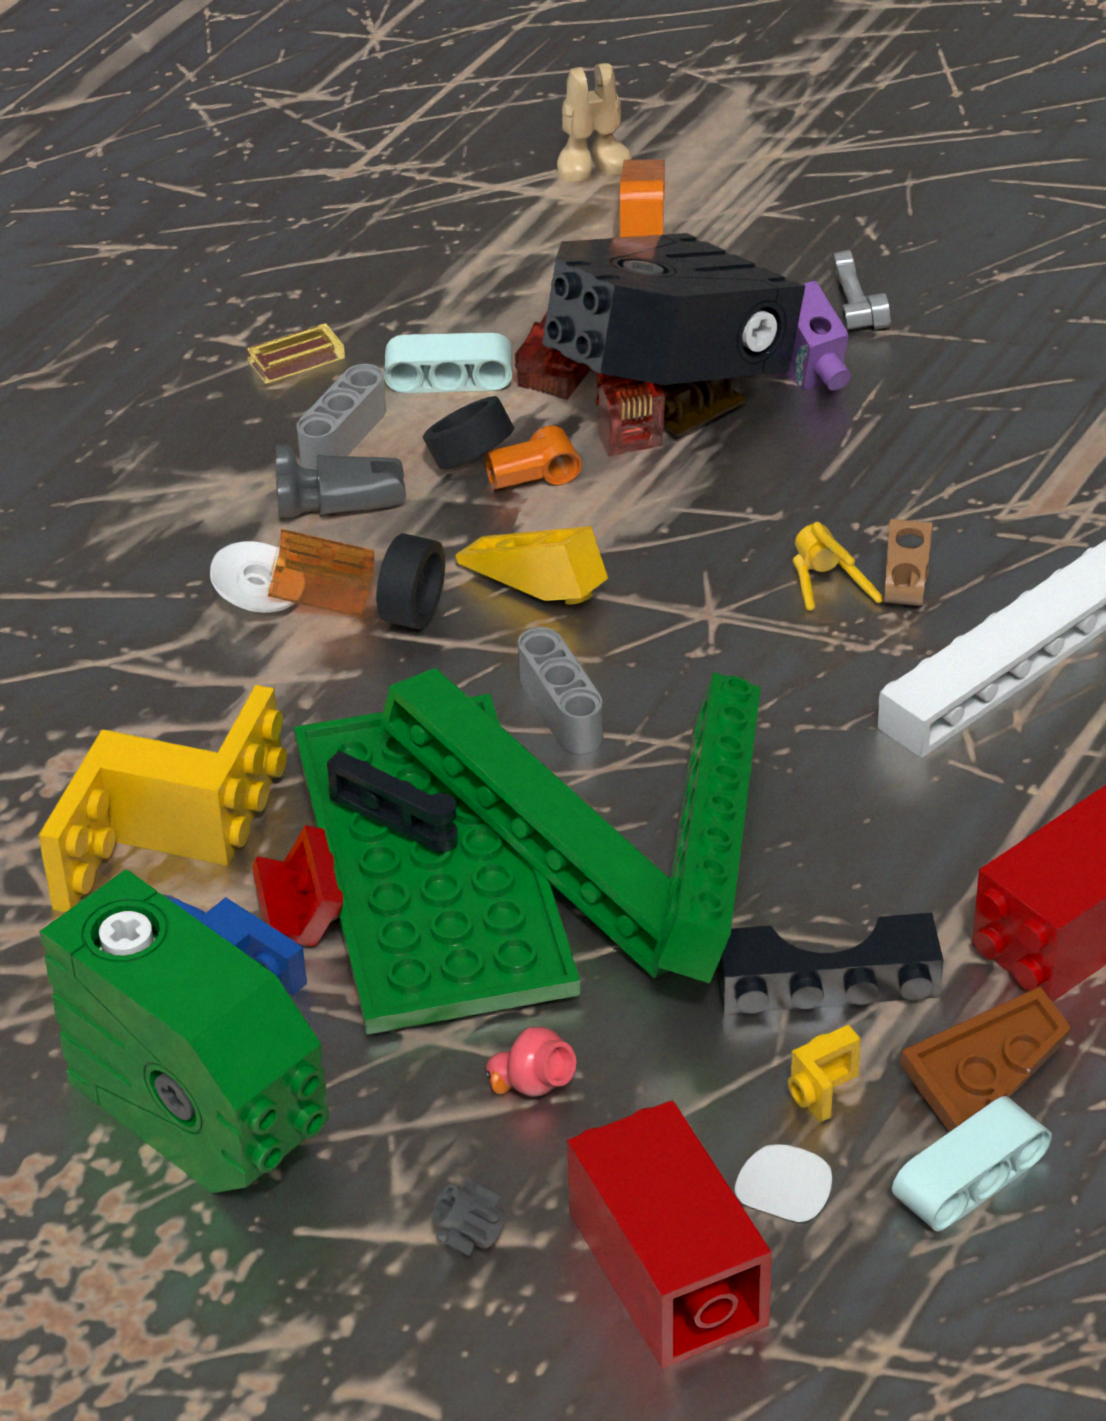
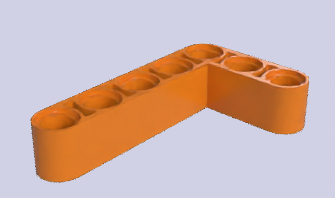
[620,160,665,237]

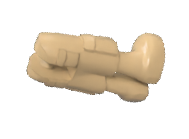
[557,63,631,182]

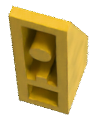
[455,526,608,604]

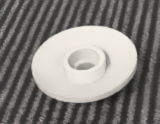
[210,541,305,613]

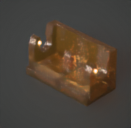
[267,529,374,618]

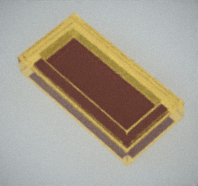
[247,323,345,384]

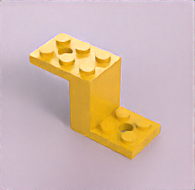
[38,685,287,912]

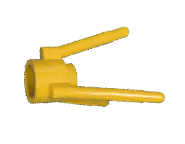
[792,522,884,611]

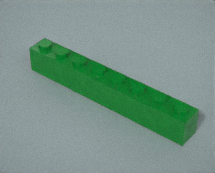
[380,667,670,979]

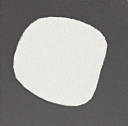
[735,1144,832,1222]

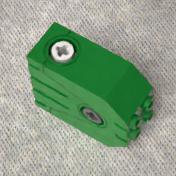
[39,869,330,1193]

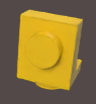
[788,1024,861,1122]

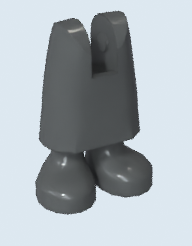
[275,445,406,519]

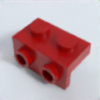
[252,825,343,947]

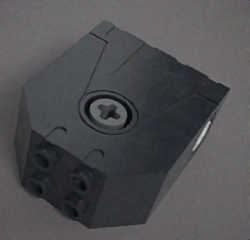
[542,233,805,385]

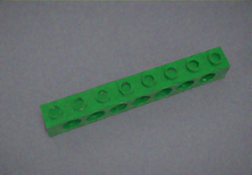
[657,672,761,983]

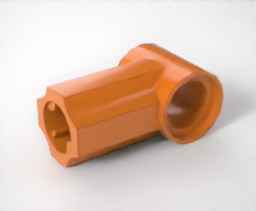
[484,425,582,491]

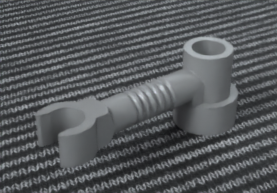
[833,250,891,331]

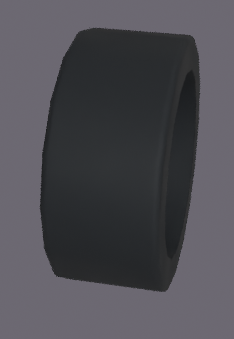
[422,396,515,469]
[376,533,446,629]

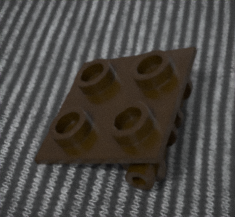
[625,377,747,437]

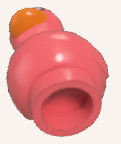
[485,1027,576,1097]

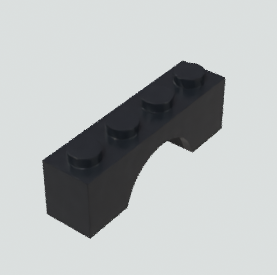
[716,913,944,1015]

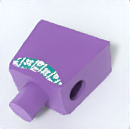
[785,280,851,391]

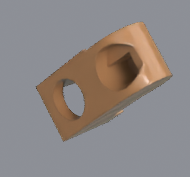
[884,519,933,606]

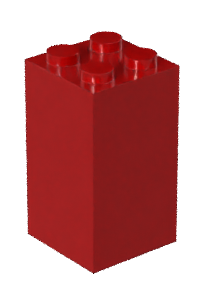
[972,785,1106,1002]
[567,1100,772,1369]

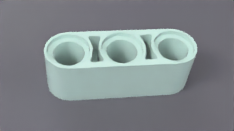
[384,333,512,393]
[892,1096,1052,1232]

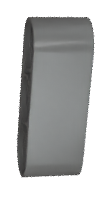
[297,363,386,470]
[518,627,604,755]

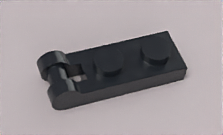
[327,750,458,852]

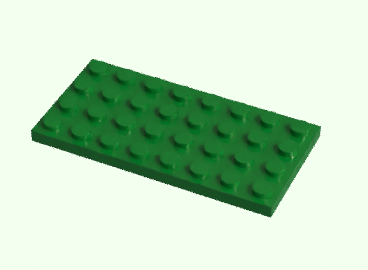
[294,694,581,1035]

